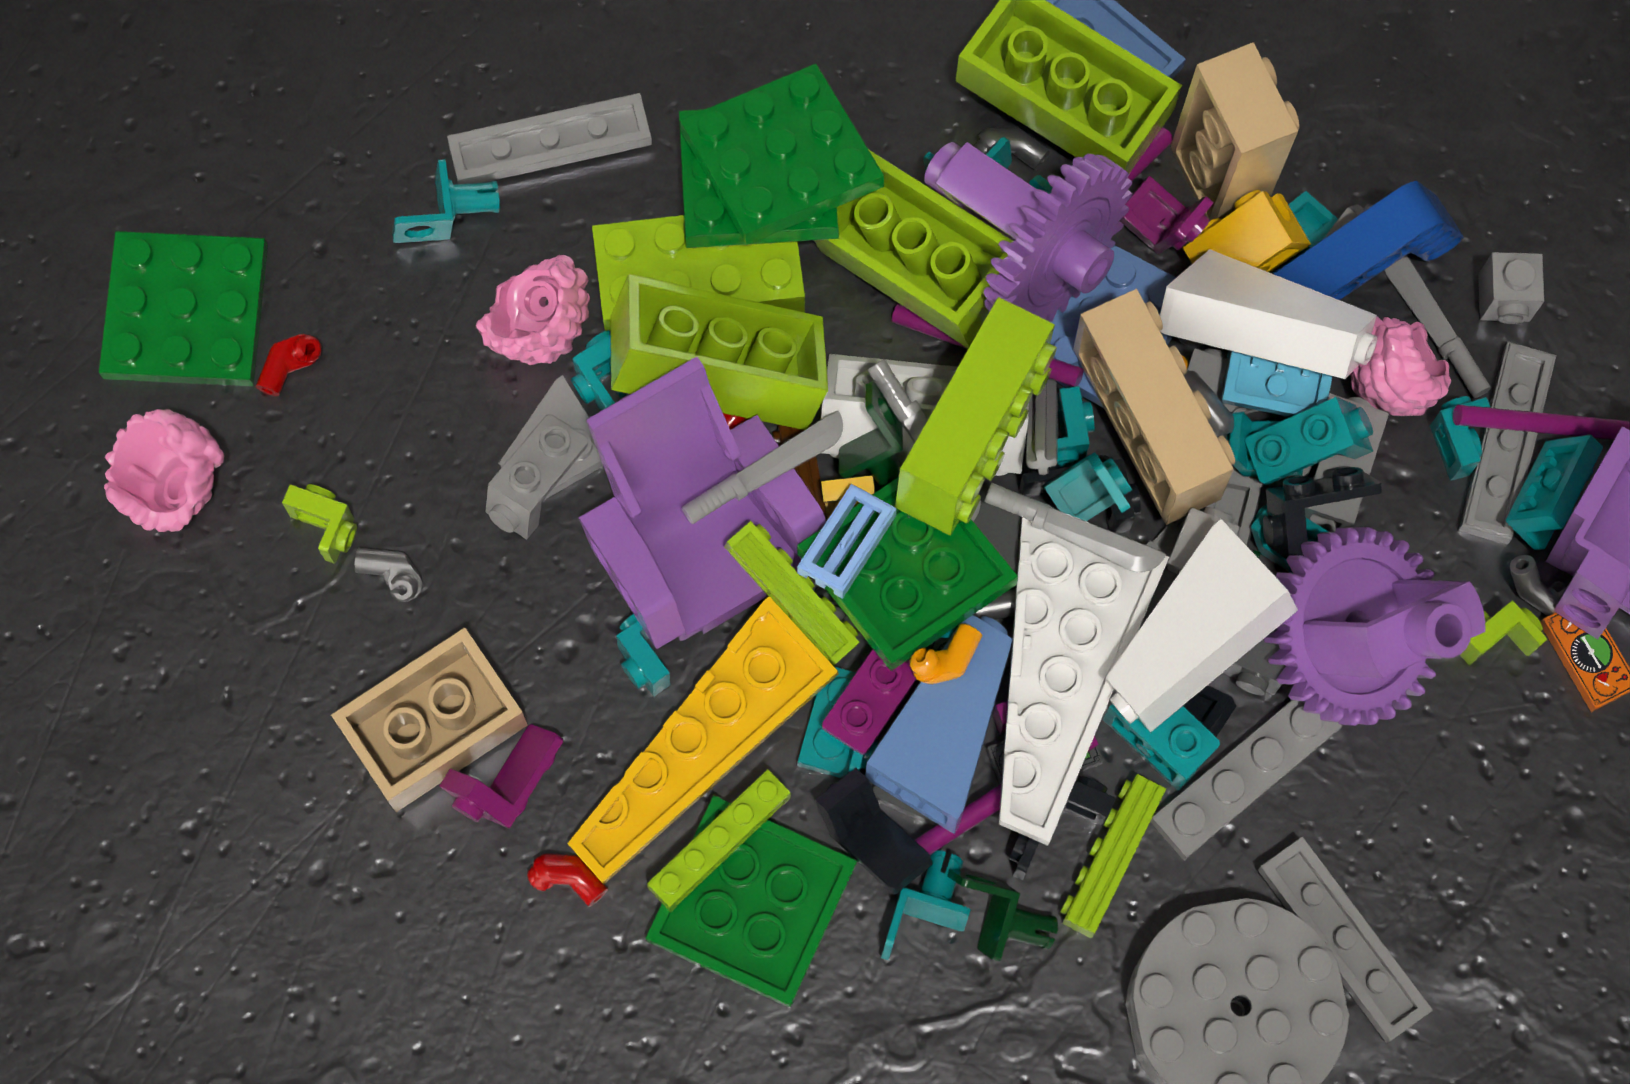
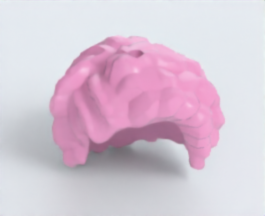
[476,255,590,365]
[1350,316,1451,416]
[104,409,224,532]

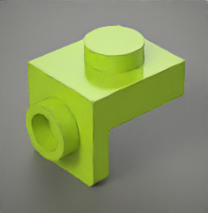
[282,484,357,564]
[1460,600,1547,666]

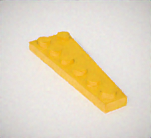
[567,596,839,884]

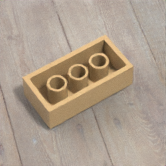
[1170,42,1299,220]
[1073,289,1235,525]

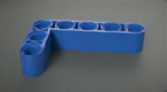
[1274,181,1464,300]

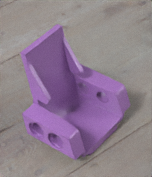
[579,357,826,649]
[1545,426,1630,640]

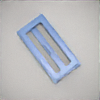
[797,484,897,599]

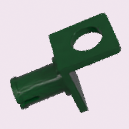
[839,381,903,489]
[947,869,1058,961]

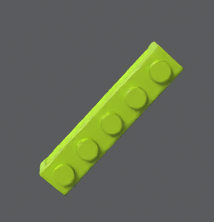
[724,521,860,666]
[647,769,791,912]
[1060,774,1167,938]

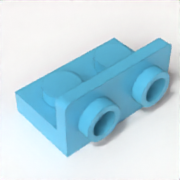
[1221,350,1332,417]

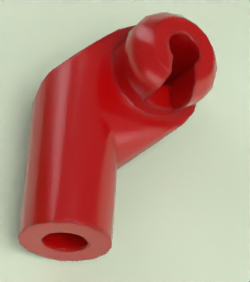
[255,334,322,396]
[527,853,608,907]

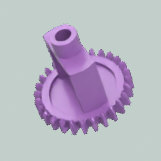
[924,142,1132,322]
[1264,527,1486,726]

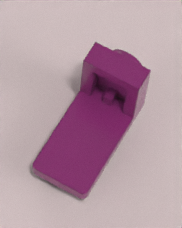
[1119,176,1214,255]
[822,649,920,755]
[439,724,563,829]

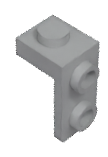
[485,414,588,540]

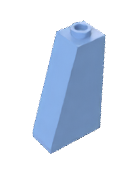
[865,615,1013,834]

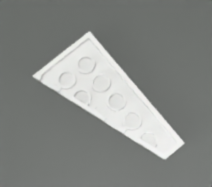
[999,508,1169,845]

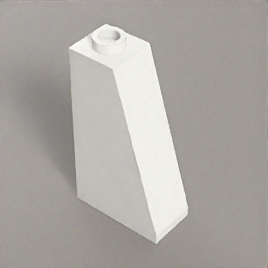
[1160,249,1378,379]
[1106,519,1298,732]

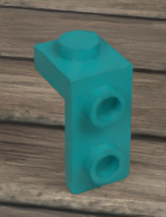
[571,330,615,411]
[1245,397,1373,485]
[1043,452,1132,521]

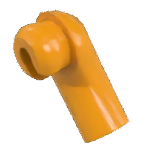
[910,624,983,685]

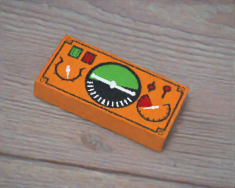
[1540,613,1630,712]

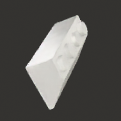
[821,354,1029,476]

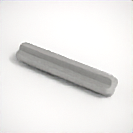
[1026,379,1058,475]

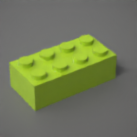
[955,0,1182,174]
[814,150,1013,349]
[592,215,805,331]
[611,274,828,430]
[895,297,1057,536]

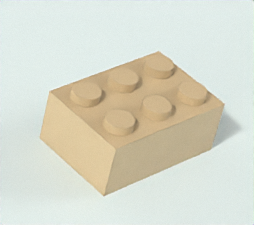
[331,627,528,812]

